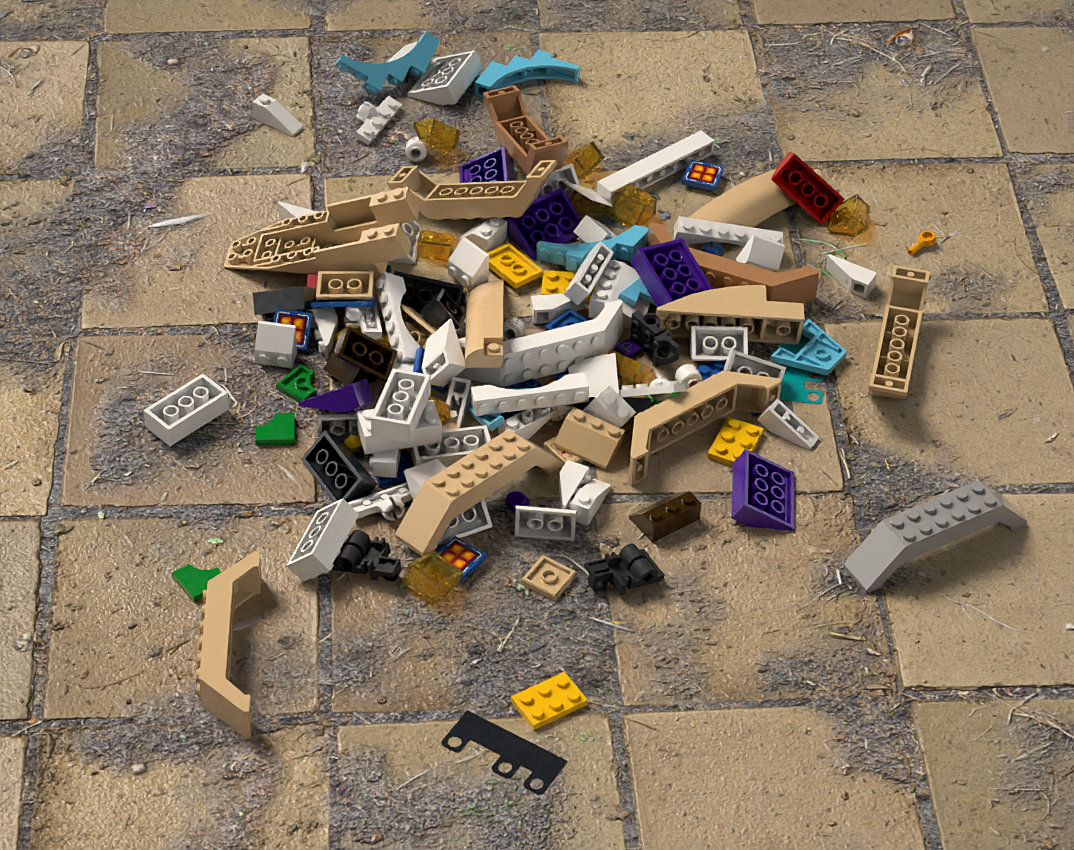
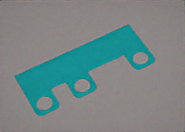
[779,335,823,404]

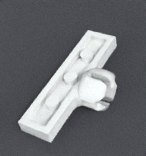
[354,96,402,145]
[344,298,382,339]
[619,378,686,401]
[348,483,413,521]

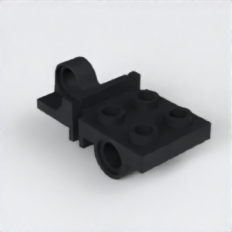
[630,310,680,368]
[331,530,401,582]
[584,544,665,596]

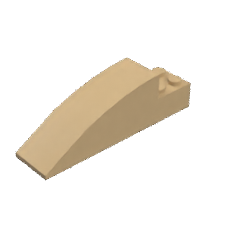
[656,285,805,344]

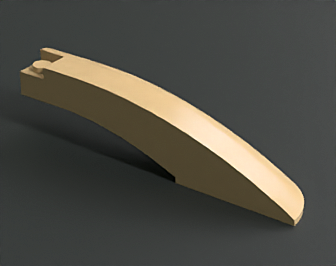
[672,168,825,244]
[465,279,504,368]

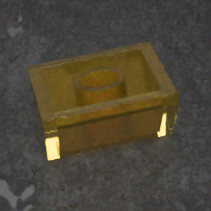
[569,190,612,221]

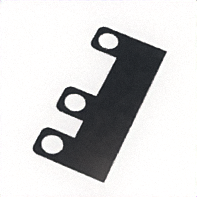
[441,710,567,794]

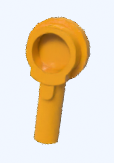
[907,230,936,255]

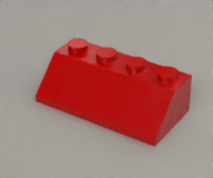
[771,152,845,225]

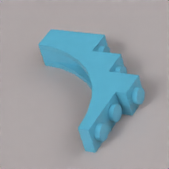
[335,32,441,95]
[475,49,581,98]
[537,225,648,272]

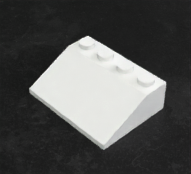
[407,51,483,105]
[589,260,651,326]

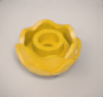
[344,434,364,452]

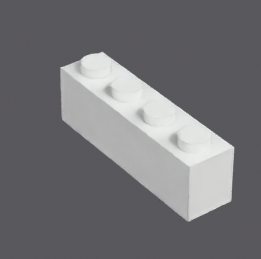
[564,241,614,305]

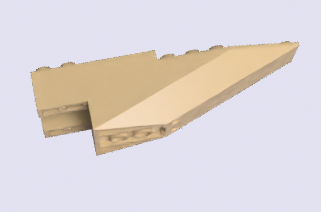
[224,187,420,279]

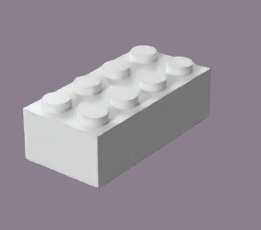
[371,369,431,443]
[144,374,229,446]
[357,400,442,454]
[410,425,491,468]
[286,498,359,582]

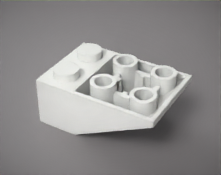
[422,319,465,387]

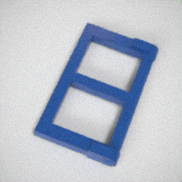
[311,299,375,307]

